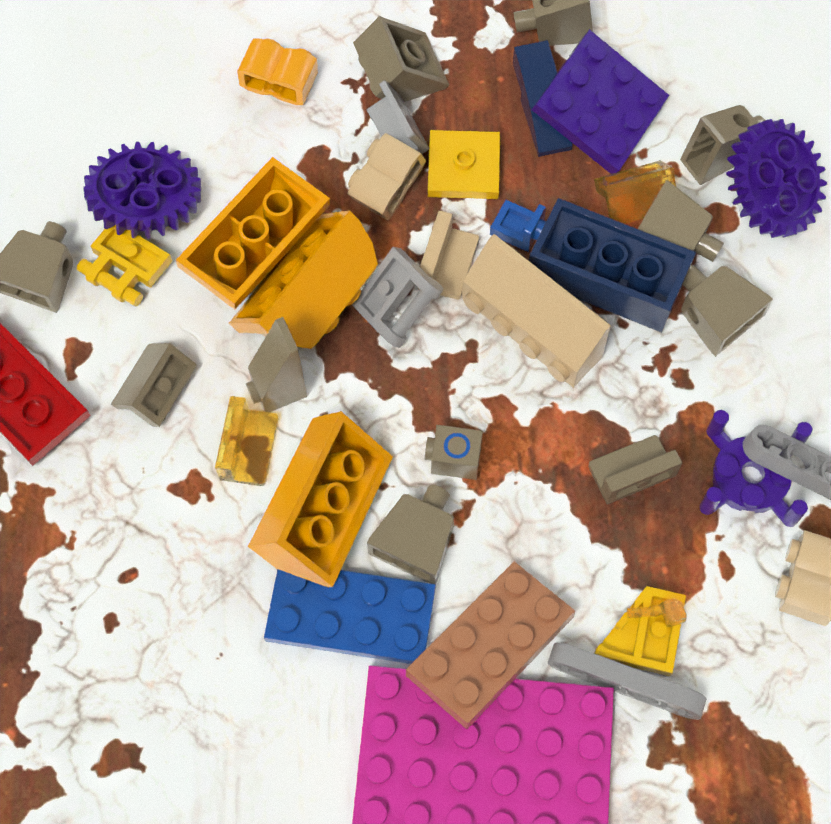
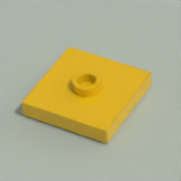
[428,130,500,199]

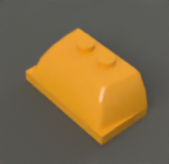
[176,157,330,310]
[229,210,378,349]

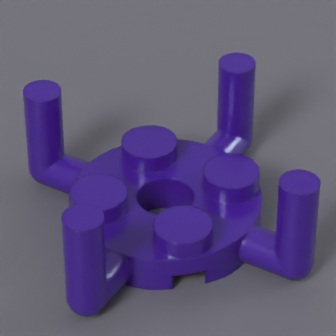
[700,410,813,527]

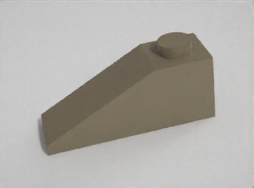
[245,317,307,414]

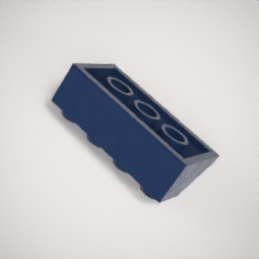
[529,198,696,333]

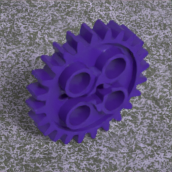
[726,119,827,238]
[83,141,202,239]

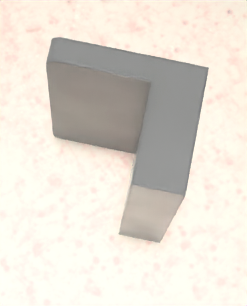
[367,80,430,154]

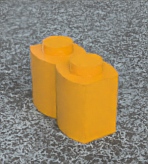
[237,38,318,105]

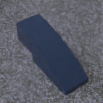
[513,40,572,157]

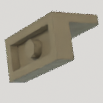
[111,343,197,427]
[588,435,682,505]

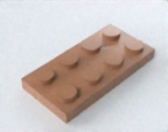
[406,562,575,729]

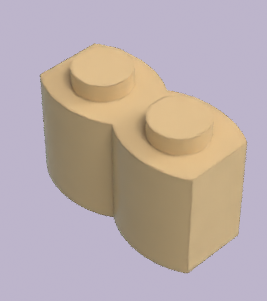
[347,133,426,220]
[775,530,831,626]

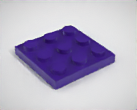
[531,29,670,175]

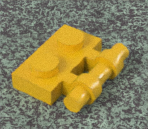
[76,225,172,307]

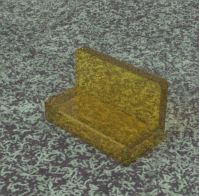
[594,160,676,224]
[215,396,279,486]

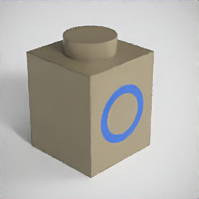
[424,425,483,480]

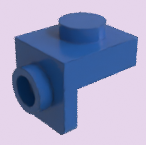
[489,200,546,252]

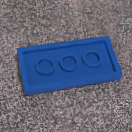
[264,569,436,664]

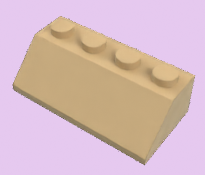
[462,234,611,388]

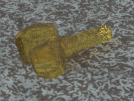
[627,598,687,627]

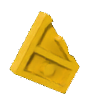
[594,586,686,676]

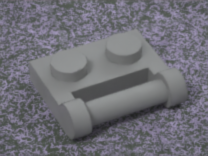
[352,247,443,348]

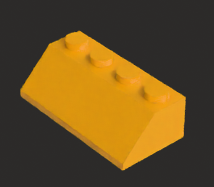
[248,411,393,588]

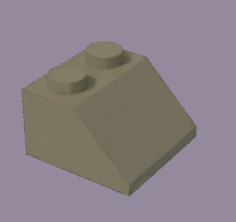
[353,16,449,102]

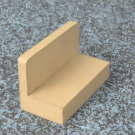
[418,210,479,300]

